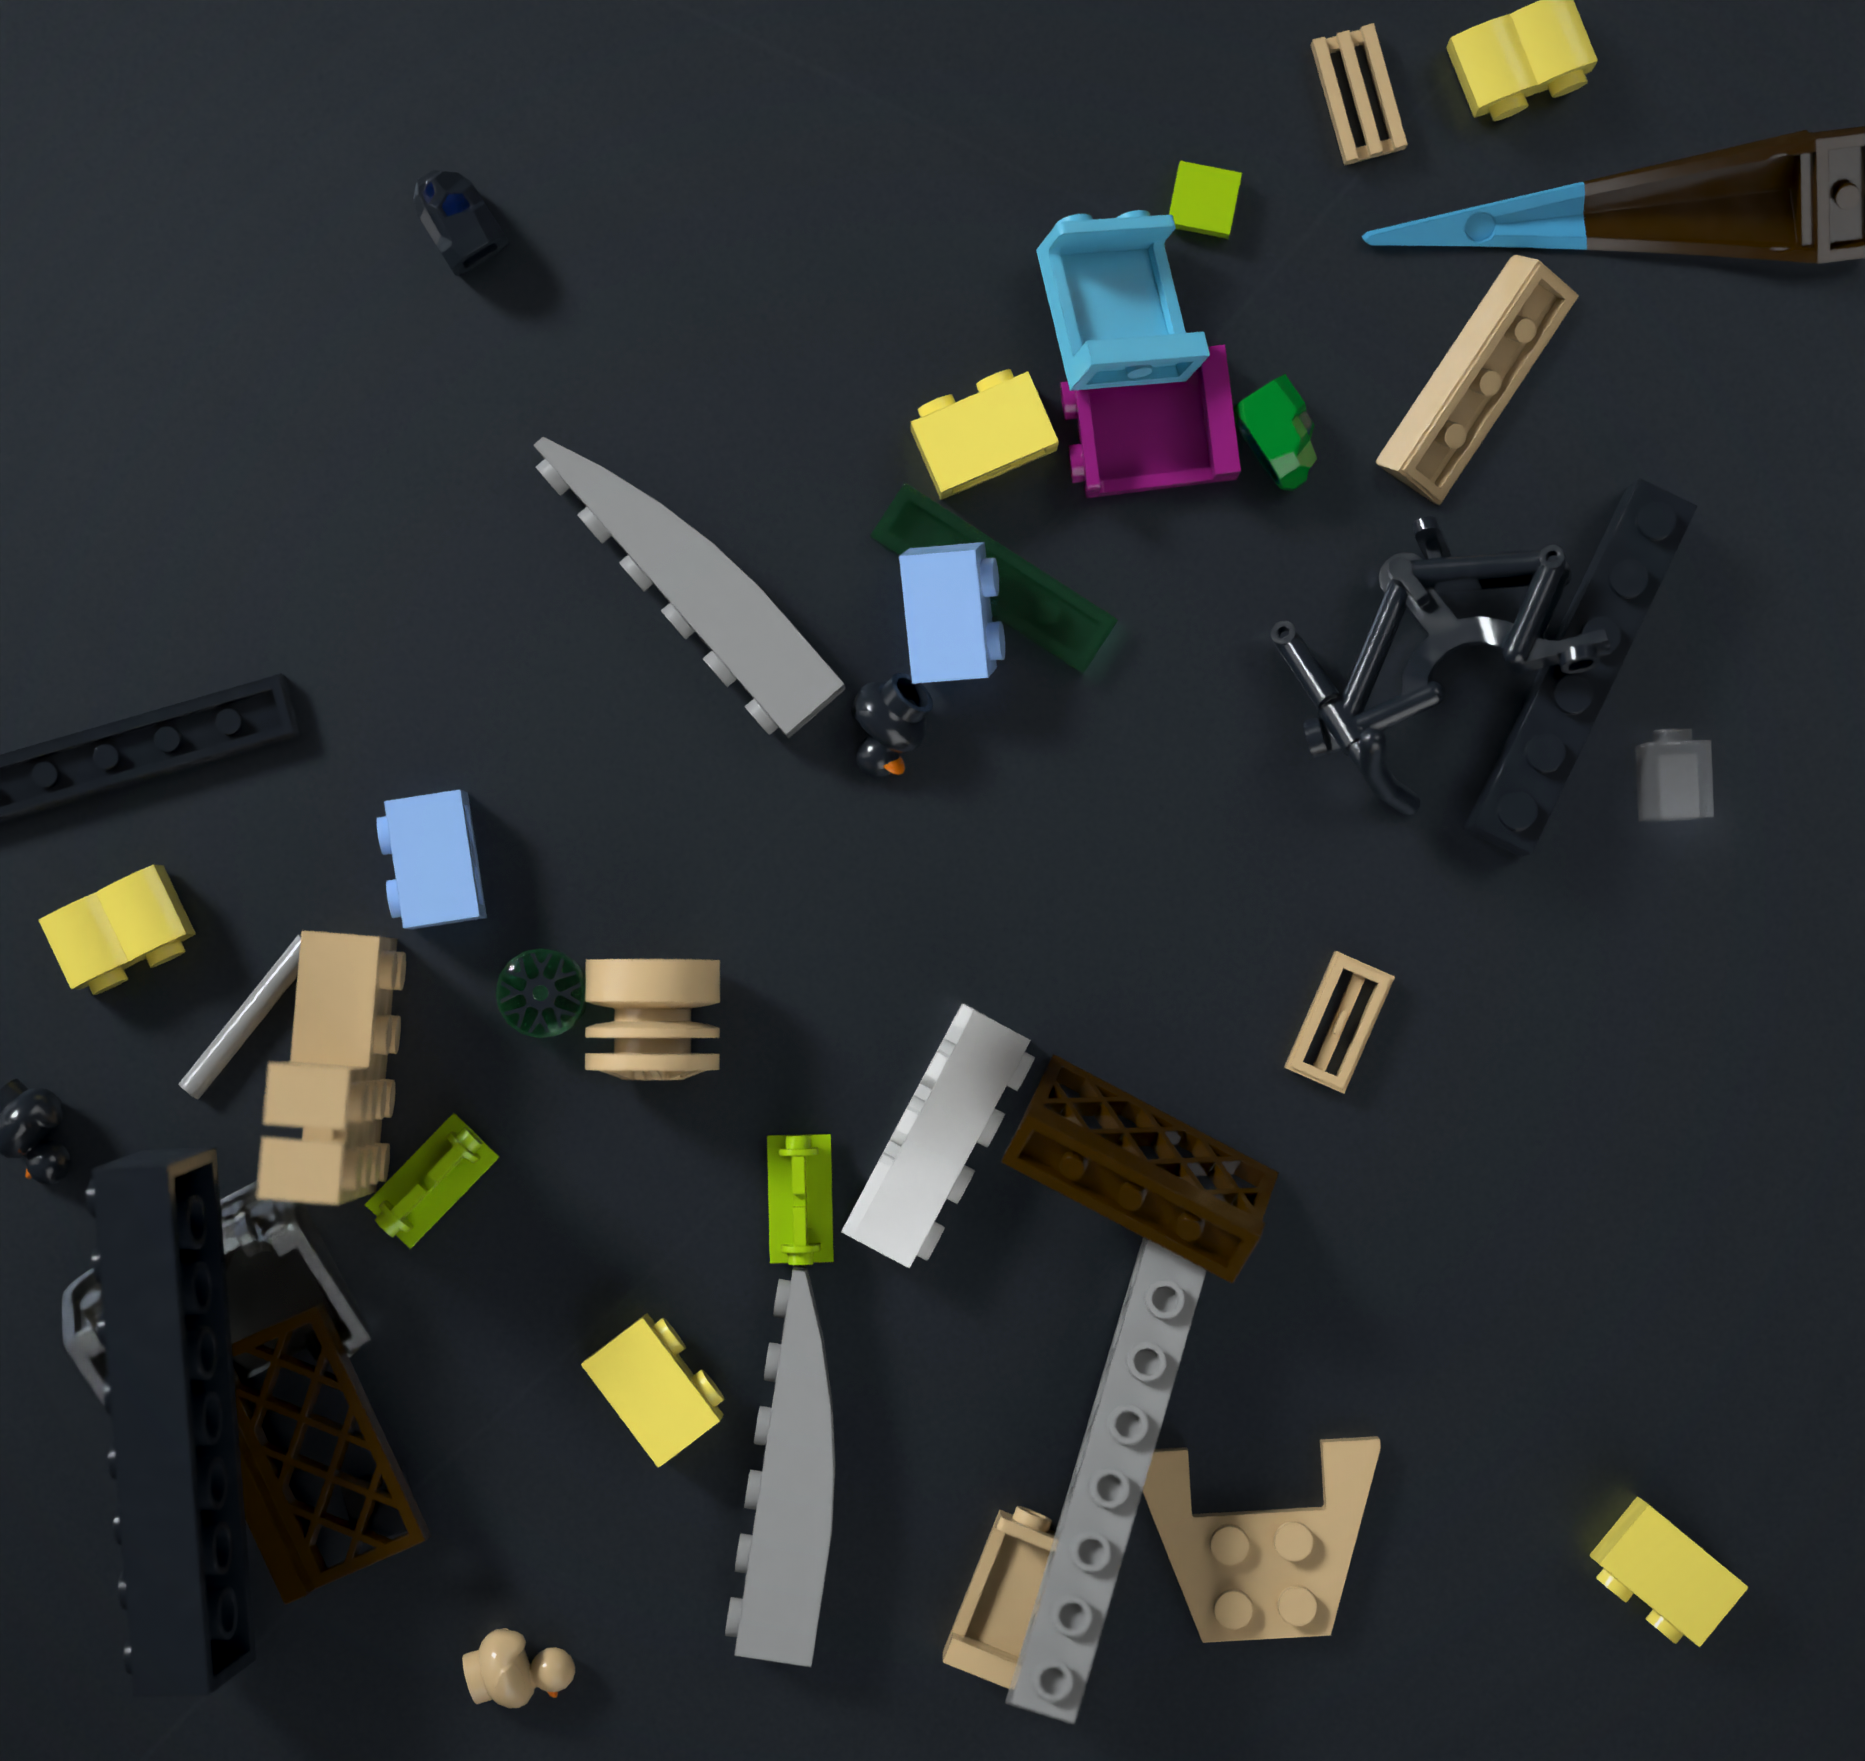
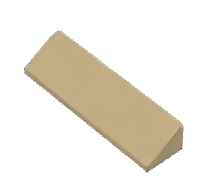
[1376,255,1579,505]

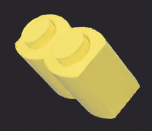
[1446,0,1598,121]
[39,864,196,995]

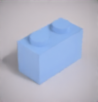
[899,542,1005,684]
[377,789,487,930]

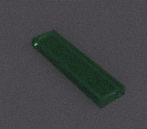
[870,483,1118,675]

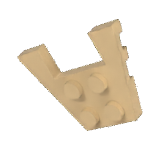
[1142,1436,1381,1643]

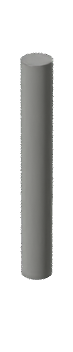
[179,934,301,1100]

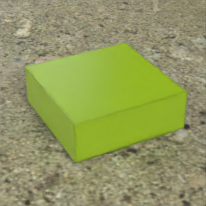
[1169,161,1242,239]

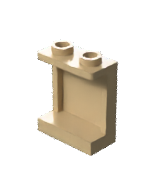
[943,1506,1056,1689]

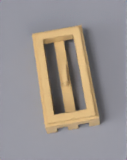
[1311,23,1408,166]
[1284,951,1395,1094]

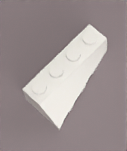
[841,1004,1035,1268]

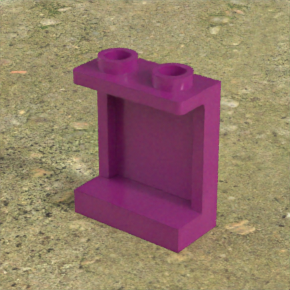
[1060,345,1241,498]

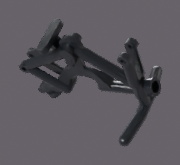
[1271,516,1611,815]

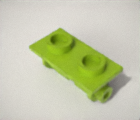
[365,1113,500,1249]
[767,1134,834,1265]

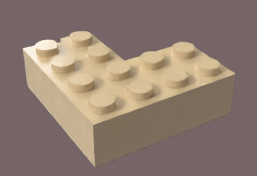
[257,931,406,1205]

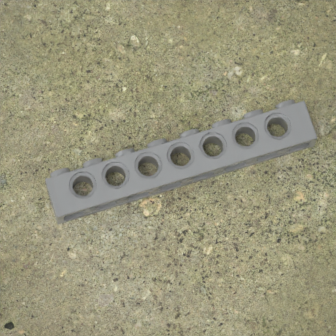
[1005,1237,1207,1723]

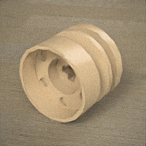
[585,959,720,1080]

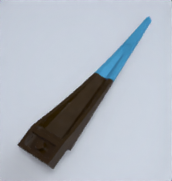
[1362,126,1865,264]

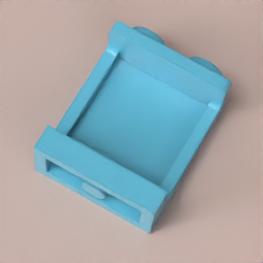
[1036,210,1210,391]

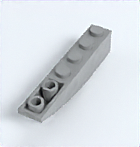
[534,437,846,739]
[725,1266,835,1667]

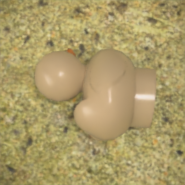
[463,1628,575,1709]

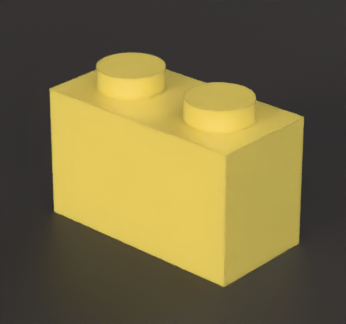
[911,369,1059,500]
[581,1313,725,1468]
[1589,1497,1749,1647]

